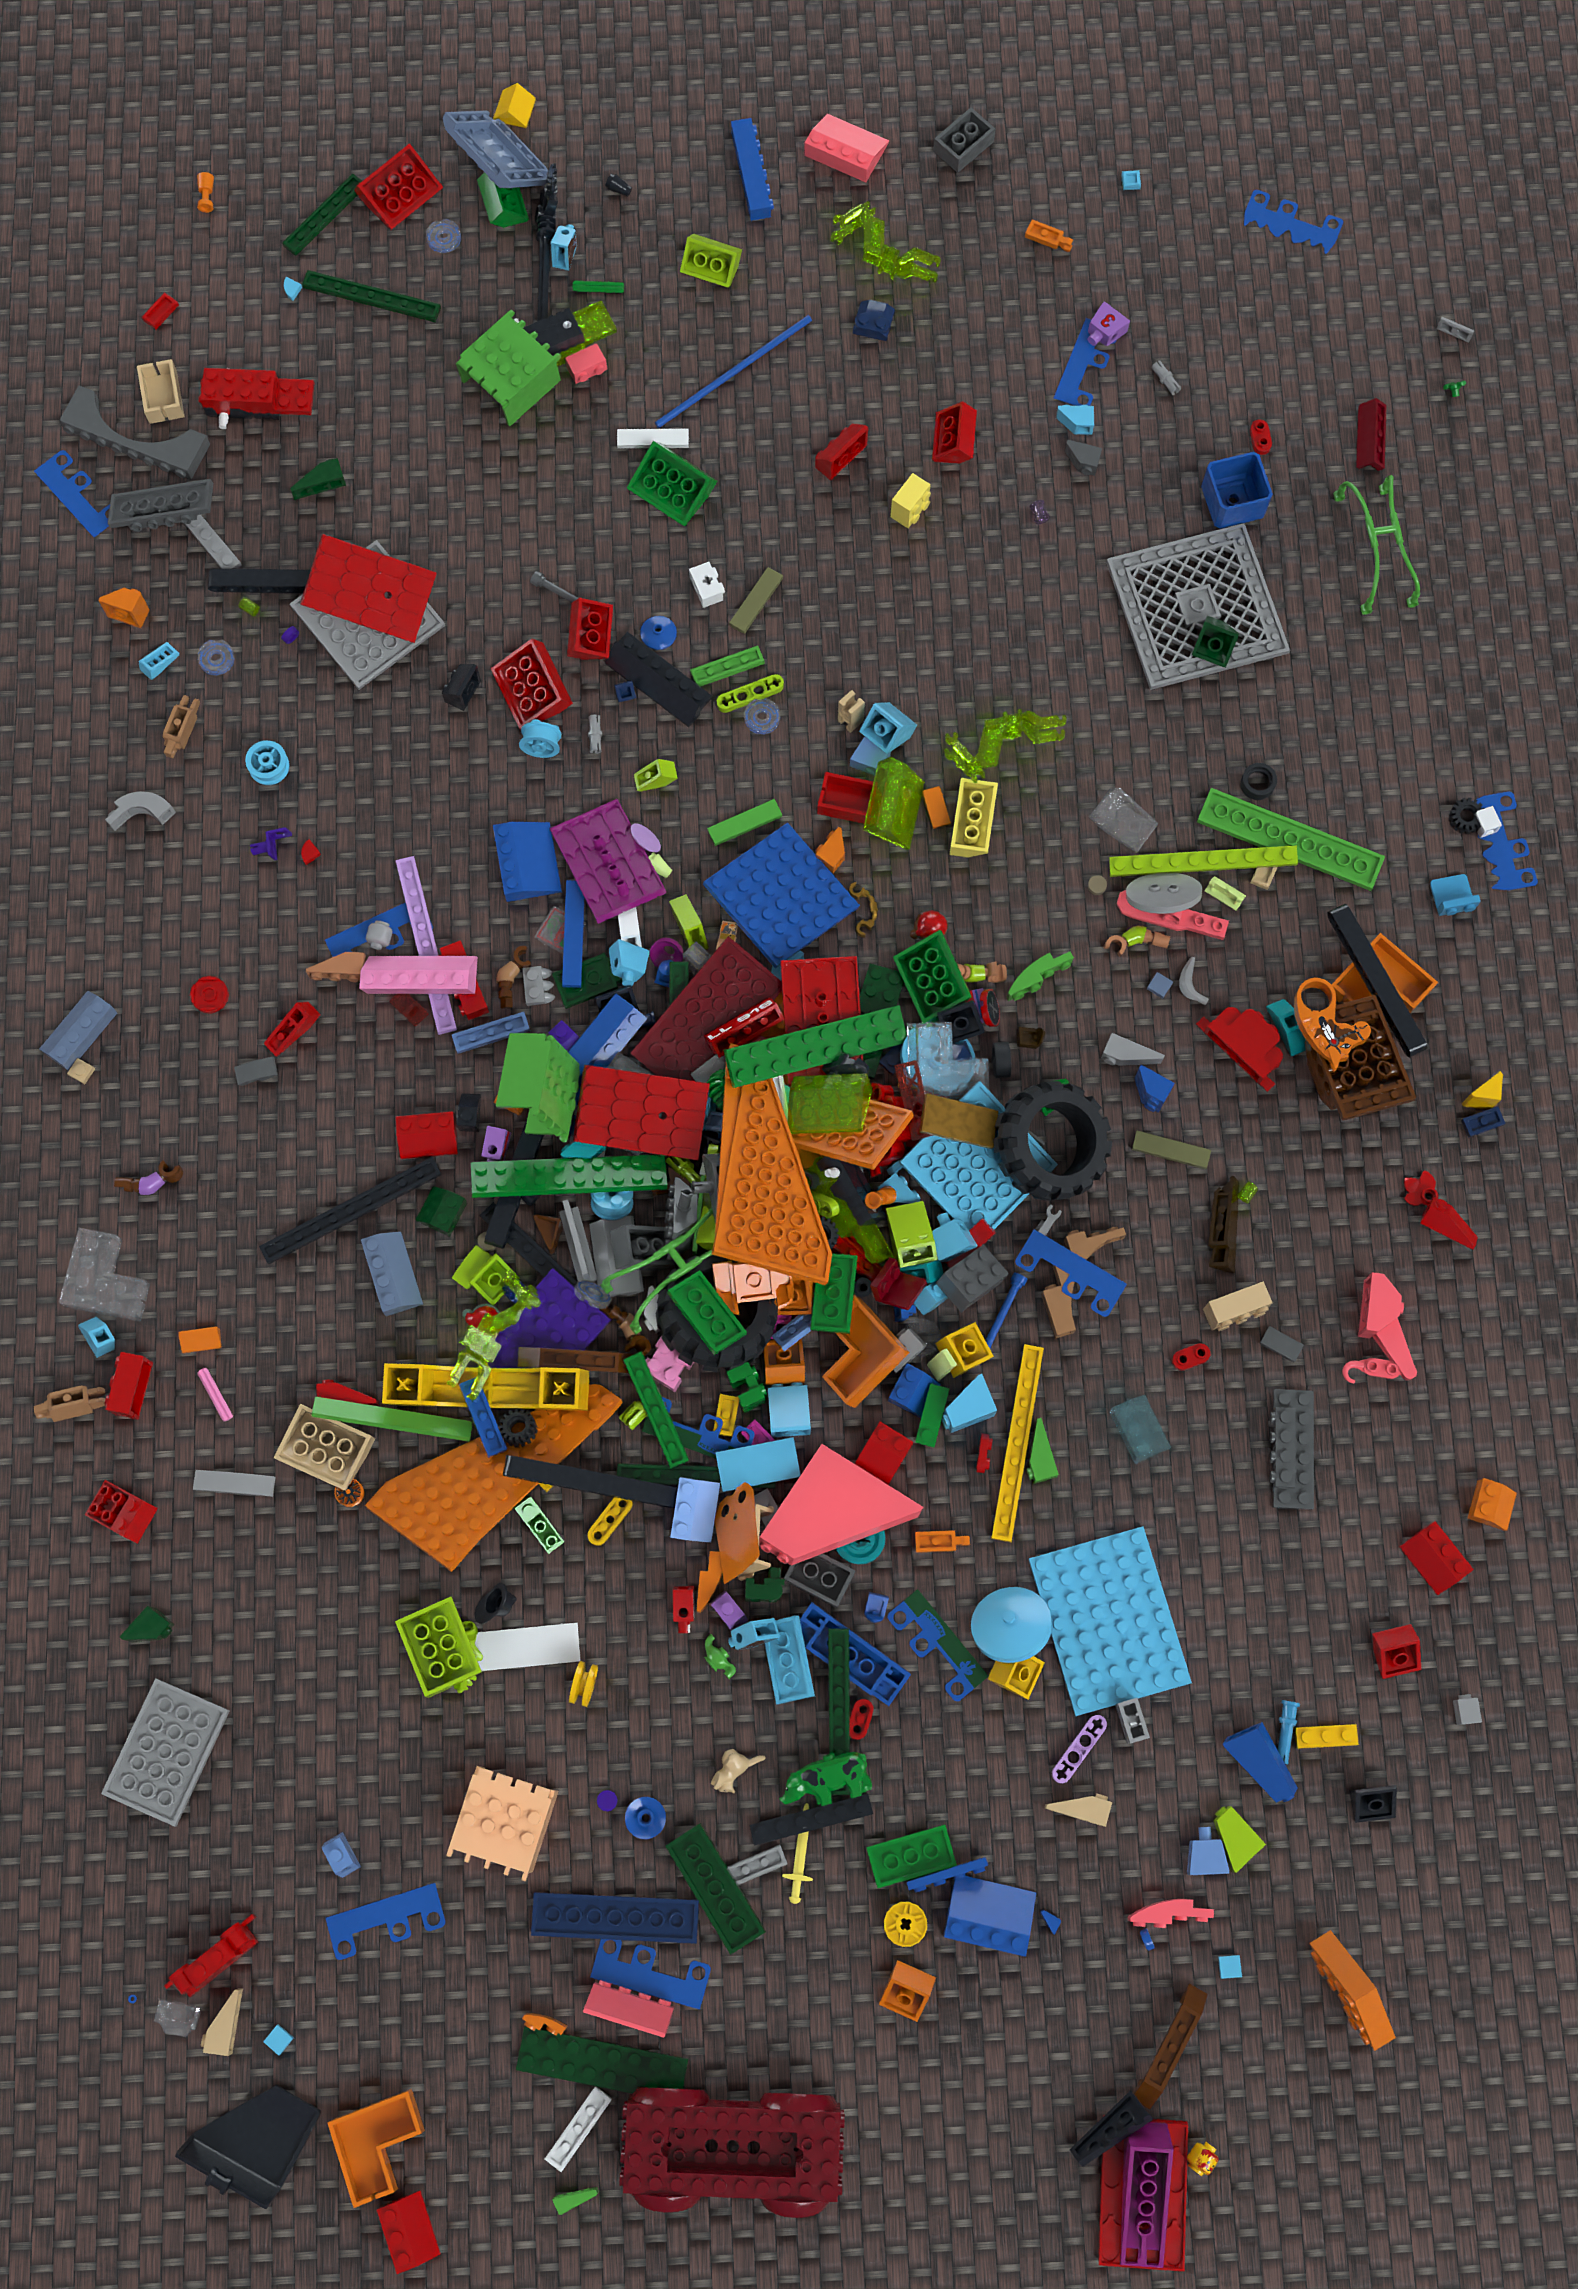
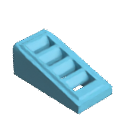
[139,642,179,680]

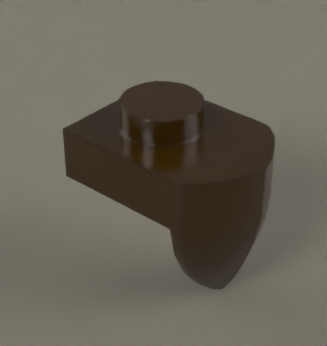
[1016,1027,1045,1049]

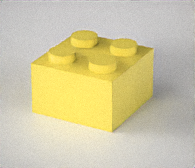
[891,473,931,528]

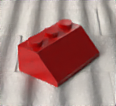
[932,401,977,464]
[815,423,868,481]
[567,598,613,660]
[395,1111,458,1159]
[1399,1521,1474,1595]
[377,2190,441,2274]

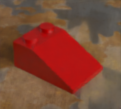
[855,1422,914,1485]

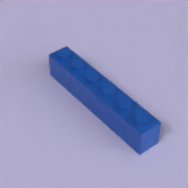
[731,118,774,221]

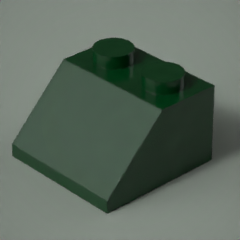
[415,1186,468,1237]

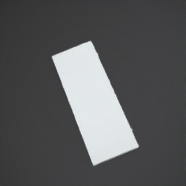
[475,1623,580,1671]

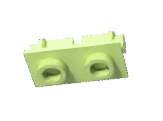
[1205,876,1246,911]

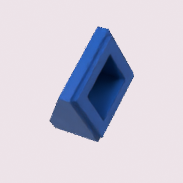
[1040,1910,1061,1935]

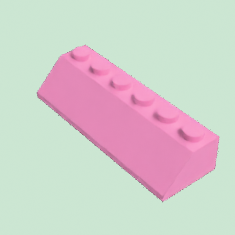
[359,956,478,994]

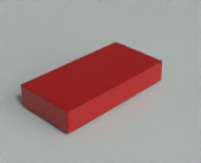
[142,292,179,330]

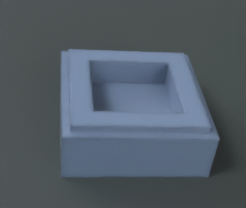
[1147,972,1173,999]

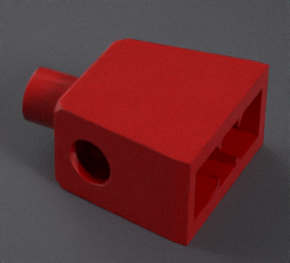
[673,1586,694,1633]

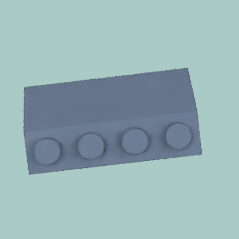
[39,991,117,1071]
[361,1232,423,1316]

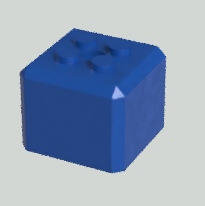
[1201,452,1273,529]

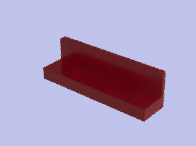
[1356,398,1387,471]

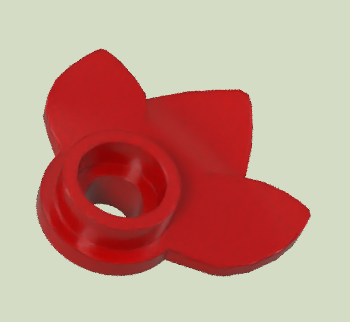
[1404,1170,1438,1206]

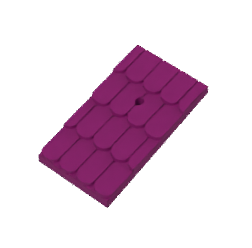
[550,799,666,924]

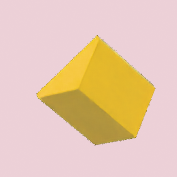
[493,83,536,128]
[1462,1071,1503,1110]

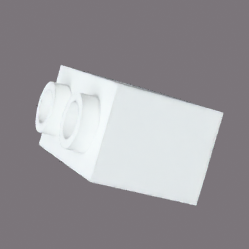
[689,562,725,608]

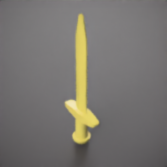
[782,1803,813,1904]

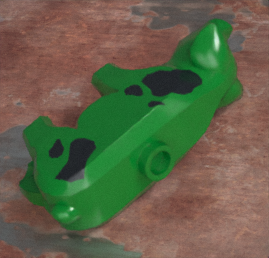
[779,1752,872,1806]

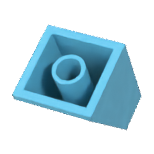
[859,702,917,754]
[942,1374,997,1433]
[768,1382,811,1438]

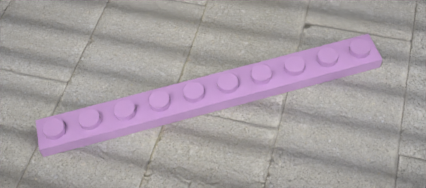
[396,856,457,1035]

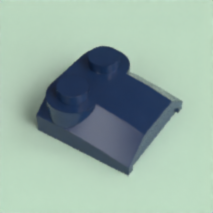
[853,300,895,341]

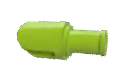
[665,1156,701,1183]
[619,1400,647,1430]

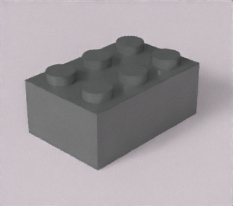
[933,107,996,173]
[610,1225,675,1271]
[936,1244,1009,1313]
[784,1554,856,1609]

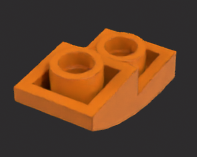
[522,2013,567,2035]

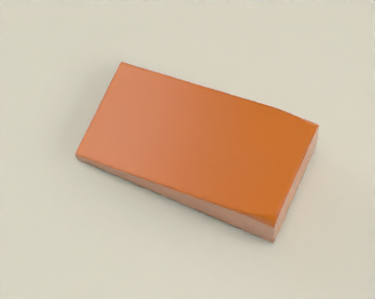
[922,786,951,829]

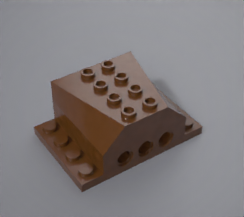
[1305,995,1416,1121]

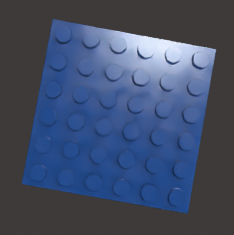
[703,823,860,969]

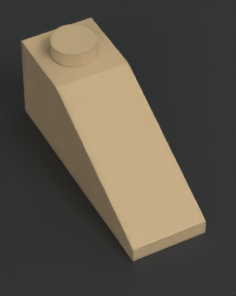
[1045,1793,1112,1827]
[201,1988,243,2056]

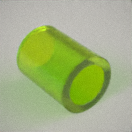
[239,597,260,617]
[1237,1181,1258,1203]

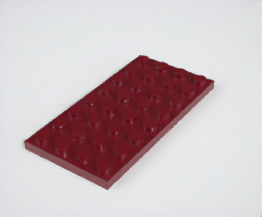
[630,936,782,1081]

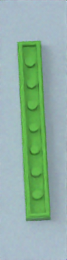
[311,1397,473,1442]

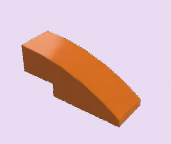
[697,1551,722,1613]

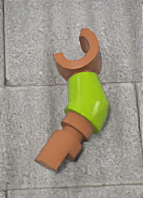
[1104,926,1170,957]
[957,961,1007,983]

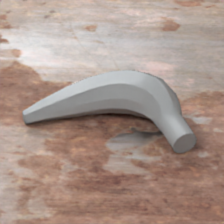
[1179,957,1209,1005]

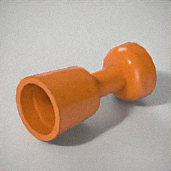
[197,172,214,213]
[865,1186,897,1209]

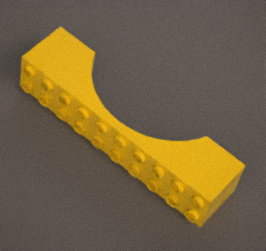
[382,1363,589,1411]

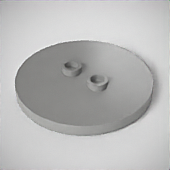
[1126,873,1202,914]

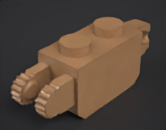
[163,695,200,758]
[34,1385,105,1422]

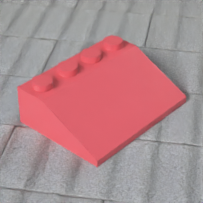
[804,114,889,182]
[583,1980,674,2038]

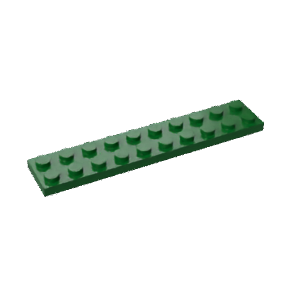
[724,1005,907,1088]
[471,1154,667,1198]

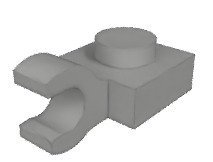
[1036,1205,1061,1236]

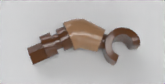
[496,945,531,1009]
[599,1303,651,1356]

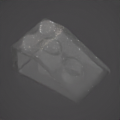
[1089,788,1158,852]

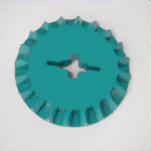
[836,1530,886,1565]

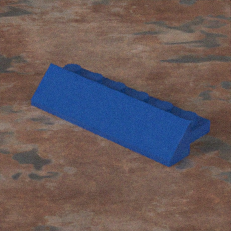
[568,993,647,1106]
[800,1602,911,1706]

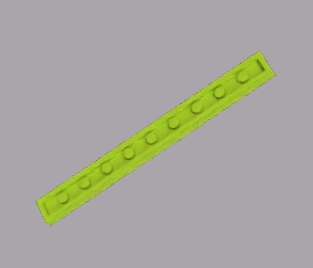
[1109,845,1298,877]

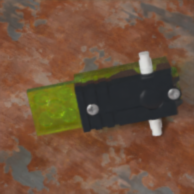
[513,300,617,367]
[806,1155,894,1264]

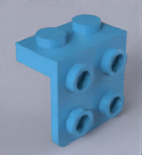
[1430,874,1481,916]

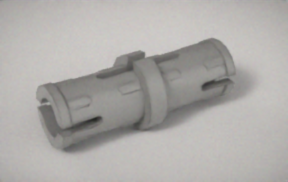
[1152,361,1181,395]
[588,715,602,754]

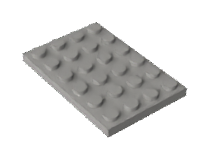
[101,1678,230,1827]

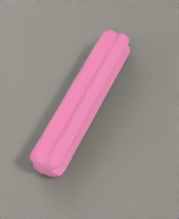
[197,1368,233,1422]

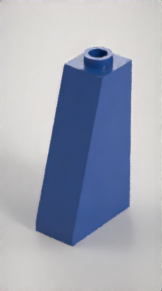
[1223,1722,1298,1802]

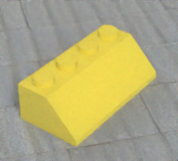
[949,778,998,857]

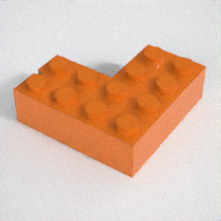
[1331,933,1438,1013]
[822,1295,910,1408]
[1310,1930,1396,2051]
[328,2089,425,2208]

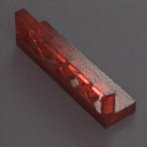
[895,1060,934,1142]

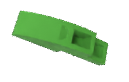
[1007,952,1074,1001]

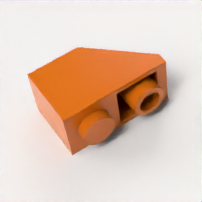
[815,827,845,873]

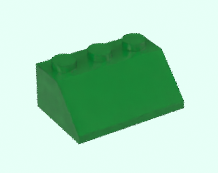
[477,172,529,228]

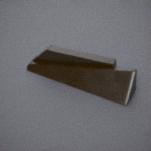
[1208,1176,1239,1273]

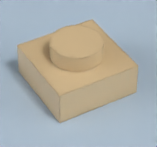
[67,1058,95,1085]

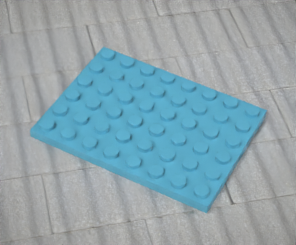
[1028,1527,1192,1716]

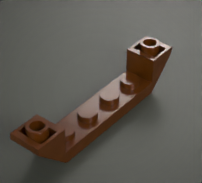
[517,1347,634,1374]
[1133,1983,1208,2109]

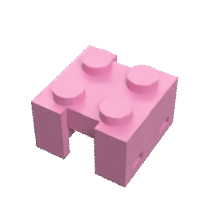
[646,1336,694,1392]

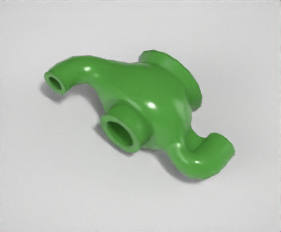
[704,1634,736,1679]

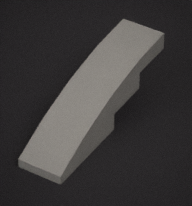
[193,1470,276,1497]

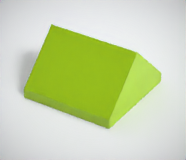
[468,1253,519,1305]

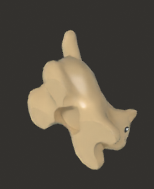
[711,1749,766,1793]

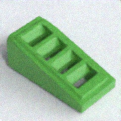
[552,2187,599,2215]

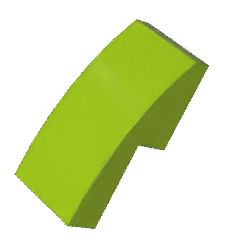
[452,1245,492,1289]

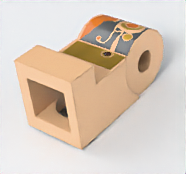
[716,920,738,950]

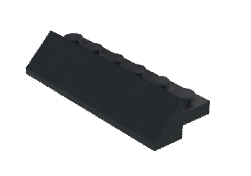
[605,631,712,727]

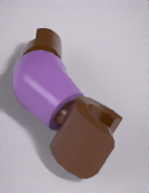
[114,1160,183,1195]

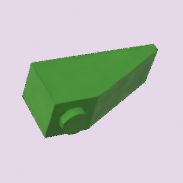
[1027,1418,1059,1484]

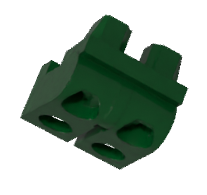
[745,1567,785,1603]

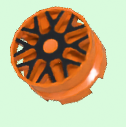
[334,1479,365,1507]

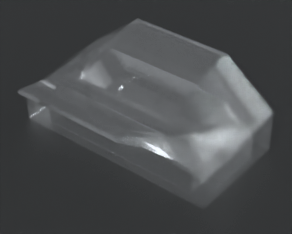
[154,1999,201,2037]

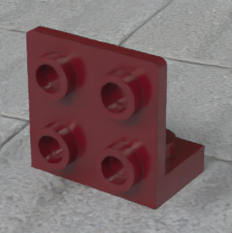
[870,1257,927,1310]

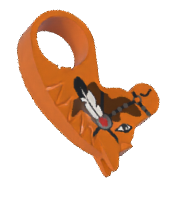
[1294,978,1371,1072]

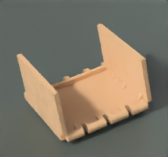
[446,1766,559,1881]

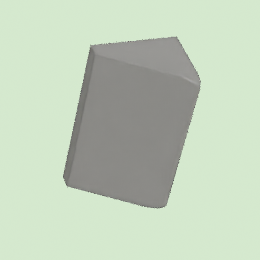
[1436,317,1474,342]

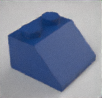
[1134,1065,1175,1113]
[888,1363,941,1418]

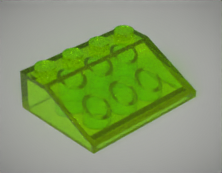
[863,757,924,850]
[787,1073,872,1134]

